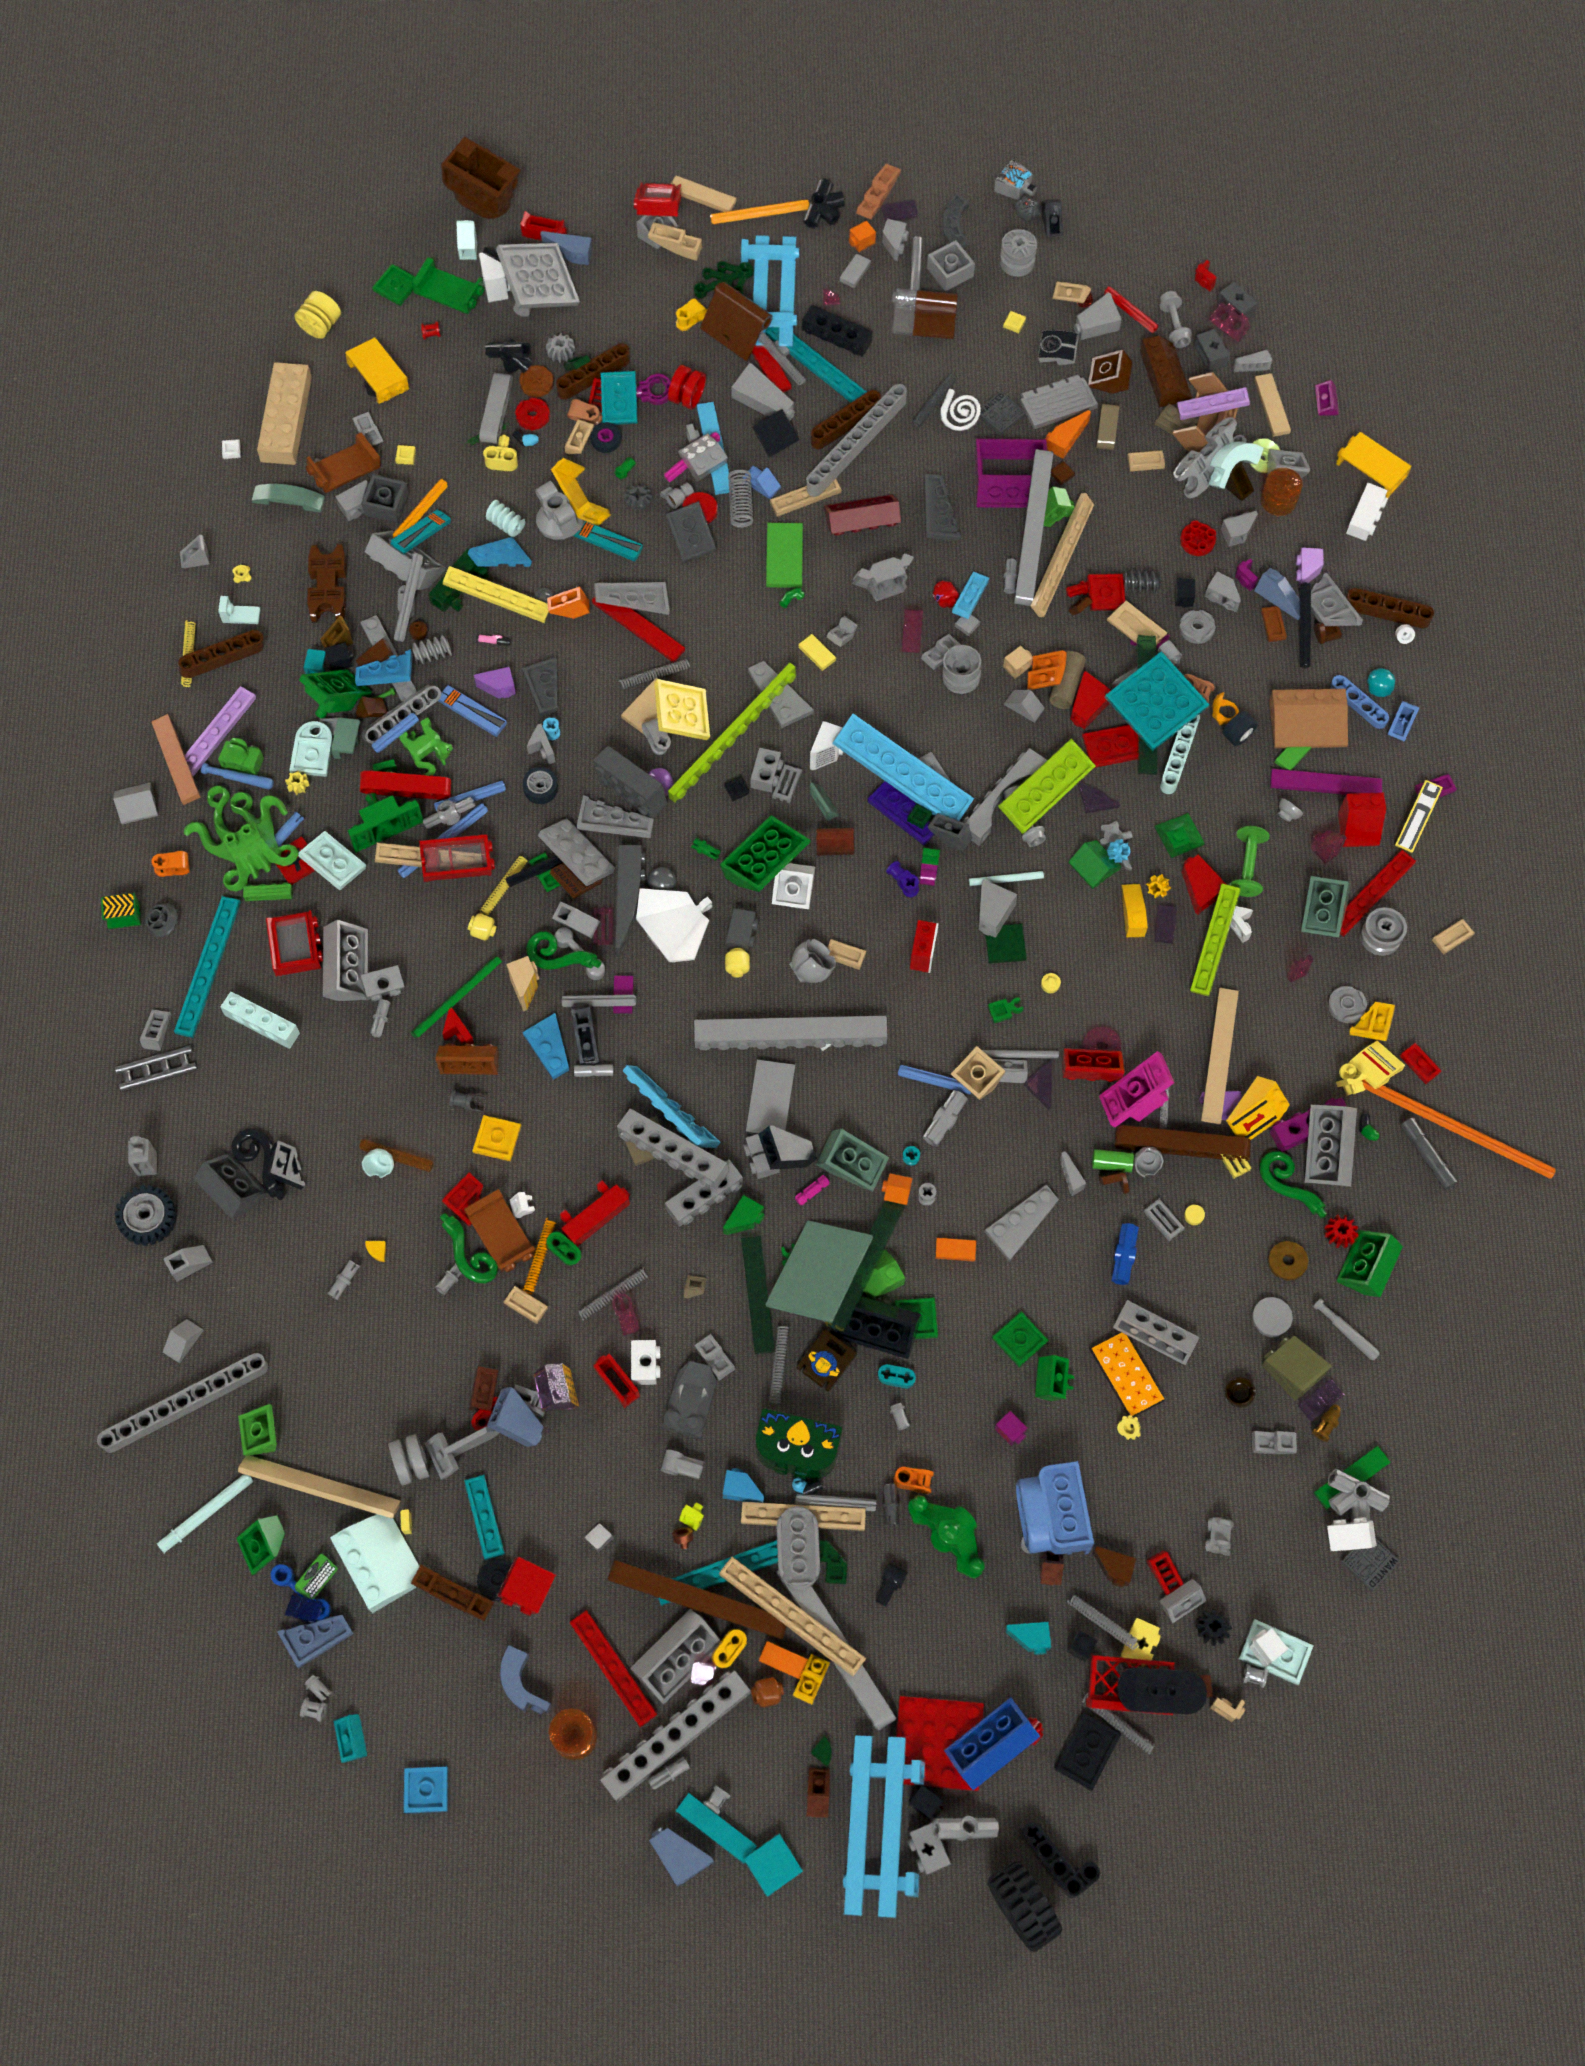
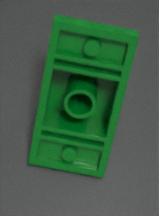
[299,670,372,719]
[347,793,423,853]

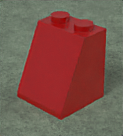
[1338,792,1386,847]

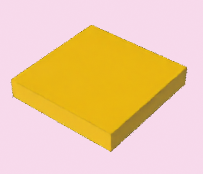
[472,1115,521,1162]

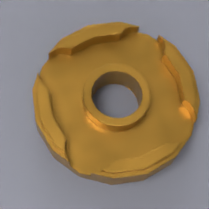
[1268,1241,1309,1281]

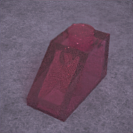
[902,609,923,653]
[1311,830,1347,864]

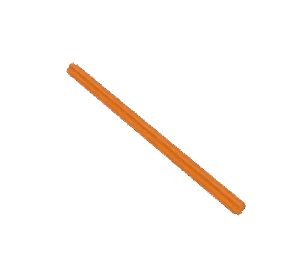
[1362,1080,1556,1178]

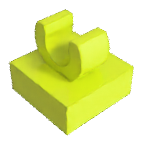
[679,1502,704,1531]

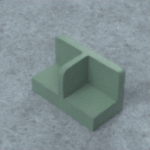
[331,717,360,759]

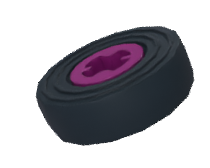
[590,422,621,453]

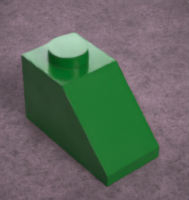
[723,1195,765,1235]

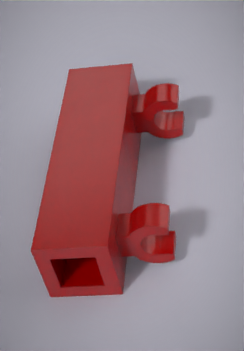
[559,1180,630,1247]

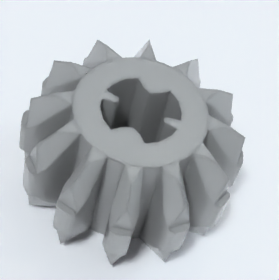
[546,333,575,363]

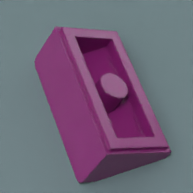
[1315,380,1339,416]

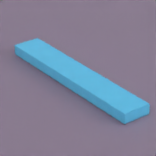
[696,402,733,495]

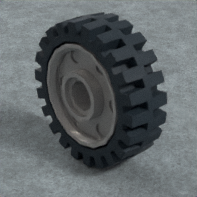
[115,1185,177,1246]

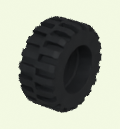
[987,1861,1063,1952]

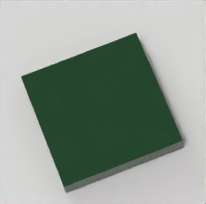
[985,924,1027,964]

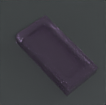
[881,200,918,222]
[1154,905,1177,944]

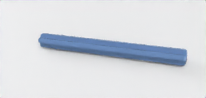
[398,803,488,878]

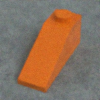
[1045,410,1091,459]

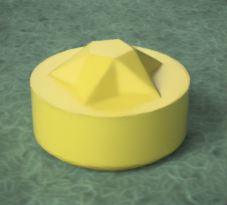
[1041,973,1061,993]

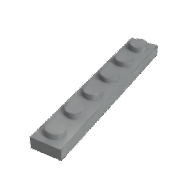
[360,615,420,707]

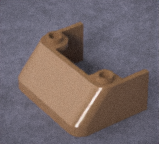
[1173,372,1238,452]

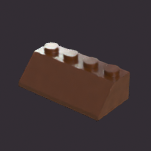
[1140,336,1193,407]

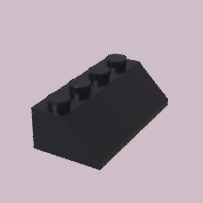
[832,1292,921,1359]

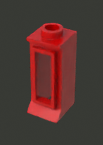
[520,211,567,240]
[593,1354,640,1408]

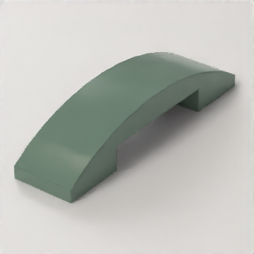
[252,484,325,512]

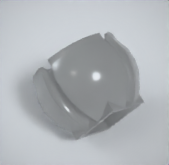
[789,939,836,983]

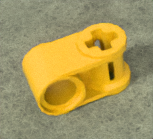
[676,298,707,331]

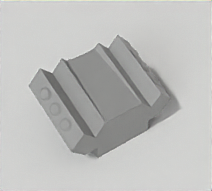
[851,553,913,602]

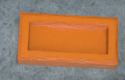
[935,1238,976,1261]

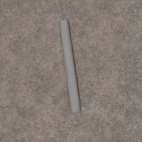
[982,1050,1059,1058]

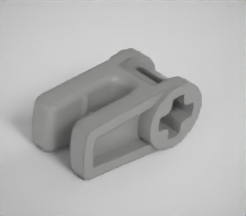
[514,1385,551,1417]

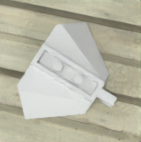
[636,888,712,962]

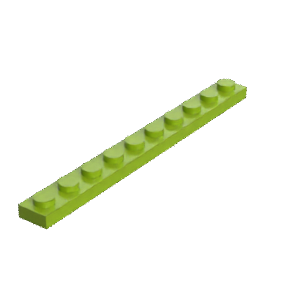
[668,663,796,803]

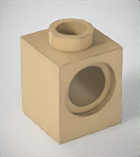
[1003,646,1033,679]

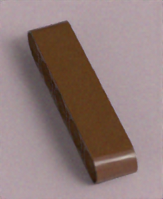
[556,343,630,400]
[811,390,881,449]
[1346,588,1434,629]
[178,630,264,678]

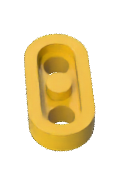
[712,1629,747,1668]

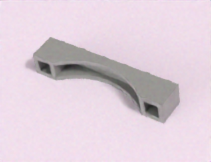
[963,748,1047,846]

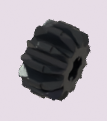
[1195,1609,1232,1646]

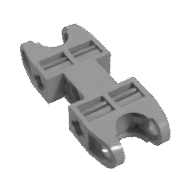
[1174,417,1247,498]

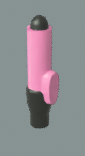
[476,634,511,645]

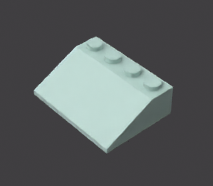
[330,1514,419,1613]

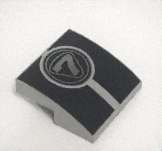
[1038,330,1079,365]

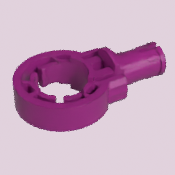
[636,374,671,405]

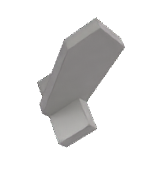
[424,1427,499,1479]

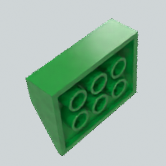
[720,815,811,892]

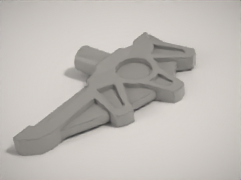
[1100,820,1132,871]

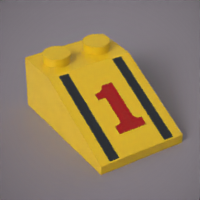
[1226,1076,1290,1140]

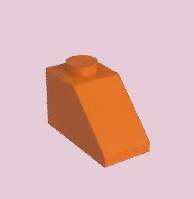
[547,586,590,619]

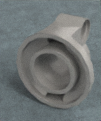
[535,481,585,540]

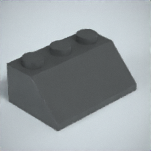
[194,1153,267,1219]

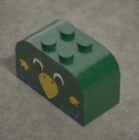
[755,1408,843,1480]

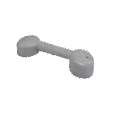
[554,927,605,980]

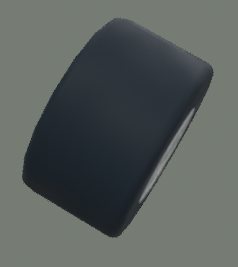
[1223,711,1258,746]

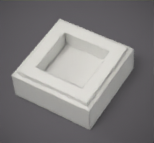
[222,440,241,459]

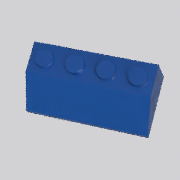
[944,1697,1041,1790]

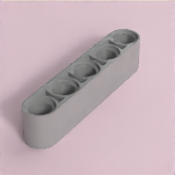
[479,373,512,444]
[362,685,441,744]

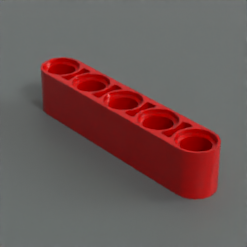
[360,771,451,800]

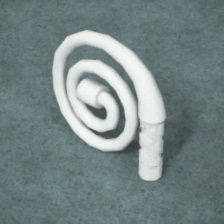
[940,389,980,431]

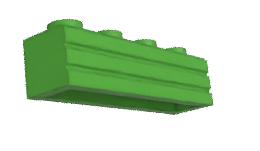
[243,883,293,901]

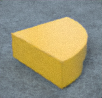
[365,1241,386,1262]

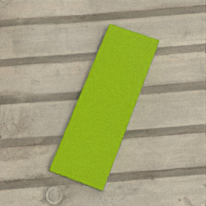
[998,738,1095,834]

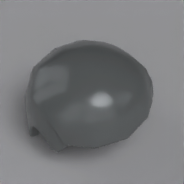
[648,867,677,891]

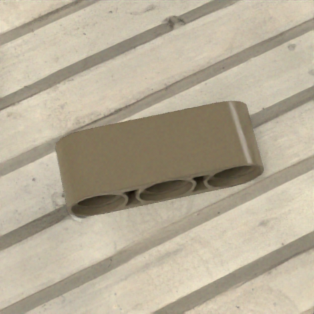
[1096,404,1119,450]

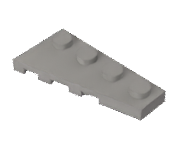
[594,582,670,615]
[748,661,814,728]
[577,795,654,838]
[985,1185,1059,1262]

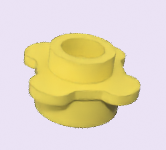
[232,565,251,583]

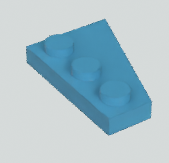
[468,537,532,567]
[355,649,412,686]
[523,1013,569,1080]

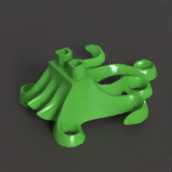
[184,786,298,891]

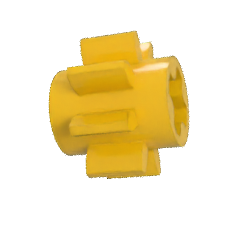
[1146,874,1171,898]

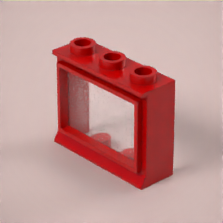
[634,182,681,217]
[266,910,323,976]

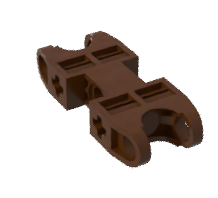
[307,544,347,623]

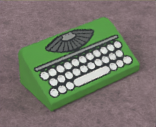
[295,1553,338,1601]

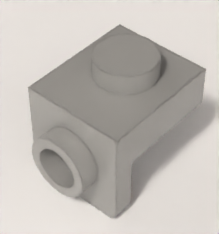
[827,616,857,647]

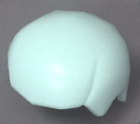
[362,1148,394,1178]

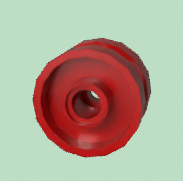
[668,365,706,410]

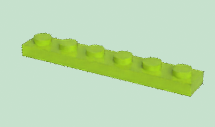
[1190,884,1241,997]

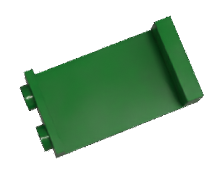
[412,257,485,314]

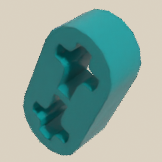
[878,1365,916,1388]

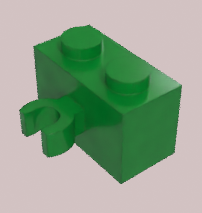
[1035,1355,1074,1401]

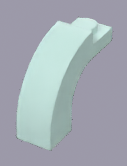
[1208,442,1264,489]

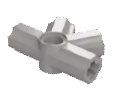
[1327,1469,1389,1522]

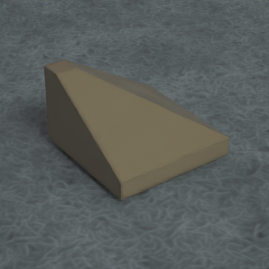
[684,1275,707,1298]

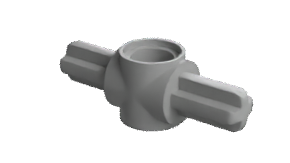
[423,797,475,828]

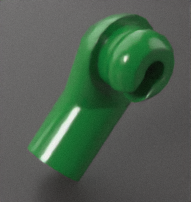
[779,587,805,608]

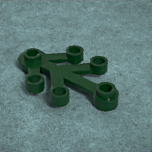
[694,261,754,299]

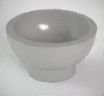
[1278,798,1303,823]

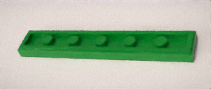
[410,957,502,1038]

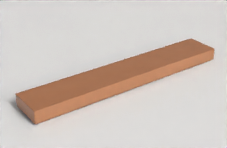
[151,714,201,805]

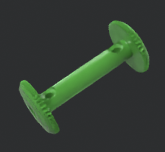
[1230,826,1270,897]

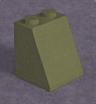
[1262,1335,1332,1401]

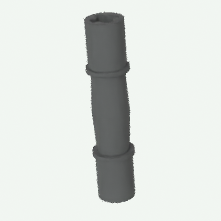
[1400,1117,1458,1190]

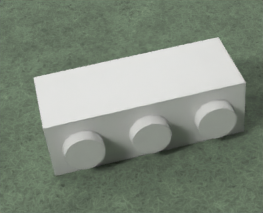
[1346,483,1388,541]

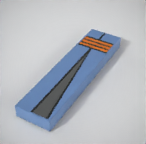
[438,685,507,737]

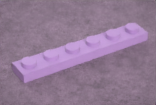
[185,686,256,777]

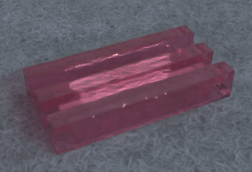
[593,908,613,945]
[1287,954,1313,982]

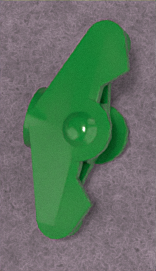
[907,1496,985,1578]

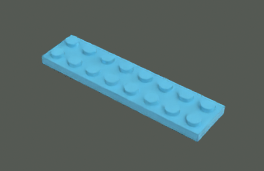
[832,714,974,821]

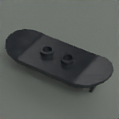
[1117,1667,1207,1714]

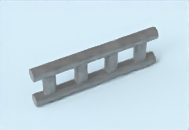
[115,1045,197,1092]

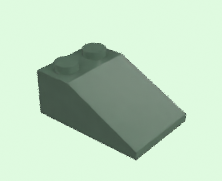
[1301,876,1351,938]
[816,1129,889,1192]

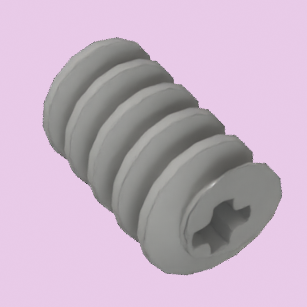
[412,635,452,666]

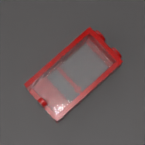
[419,834,495,882]

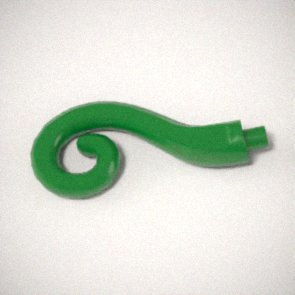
[526,931,601,970]
[1259,1151,1327,1219]
[440,1213,498,1284]

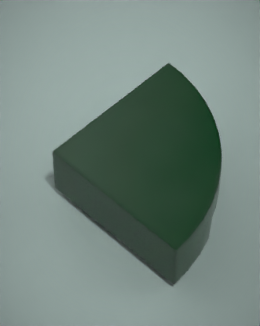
[811,1736,832,1767]

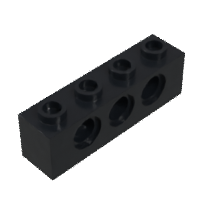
[802,305,873,357]

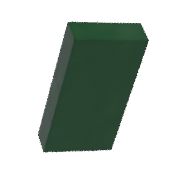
[563,355,590,370]

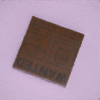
[550,863,603,899]

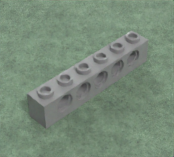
[617,1109,729,1189]

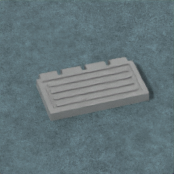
[1020,374,1098,429]

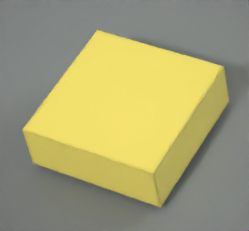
[1003,311,1026,333]
[396,445,416,465]
[400,1509,412,1535]

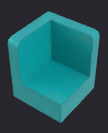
[303,649,326,674]

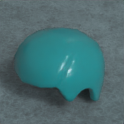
[1367,668,1395,697]

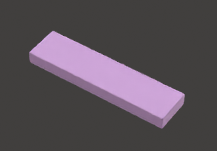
[1177,387,1250,420]

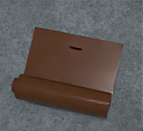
[700,282,773,361]

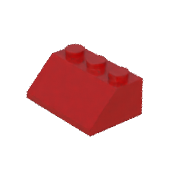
[1062,1048,1124,1082]

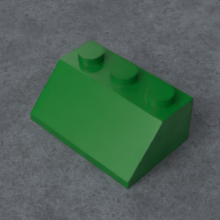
[1336,1230,1403,1297]

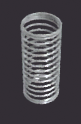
[728,470,753,527]

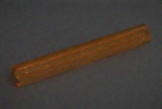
[359,1139,434,1172]

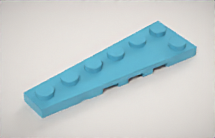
[623,1065,721,1148]

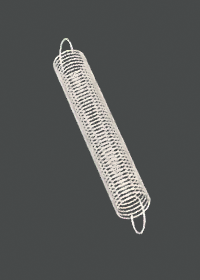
[1159,1087,1169,1130]

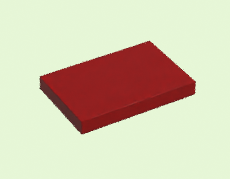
[1082,725,1145,768]

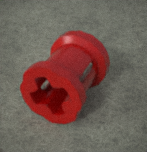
[421,321,440,340]

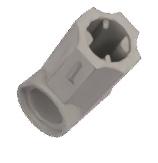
[660,1450,704,1480]

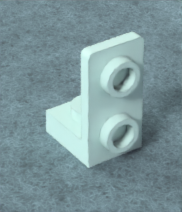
[218,596,260,624]

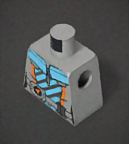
[994,159,1037,200]

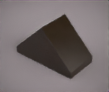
[1225,461,1254,501]

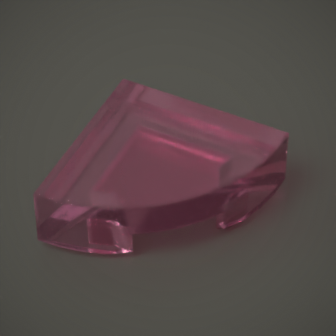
[823,289,840,305]

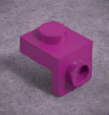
[1235,558,1258,591]

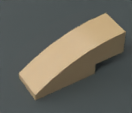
[648,222,702,261]

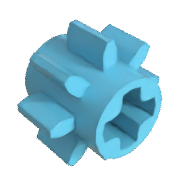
[1107,839,1130,863]

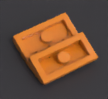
[1027,650,1067,690]

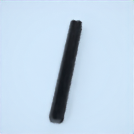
[1300,582,1311,668]

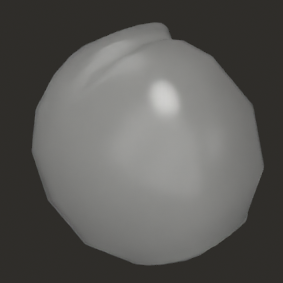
[1133,1147,1164,1177]

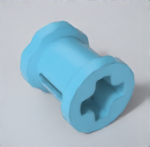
[543,718,560,741]

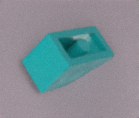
[1005,1622,1051,1655]

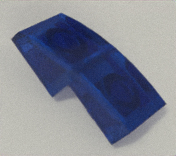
[284,1595,323,1623]

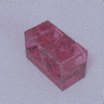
[1209,303,1251,343]

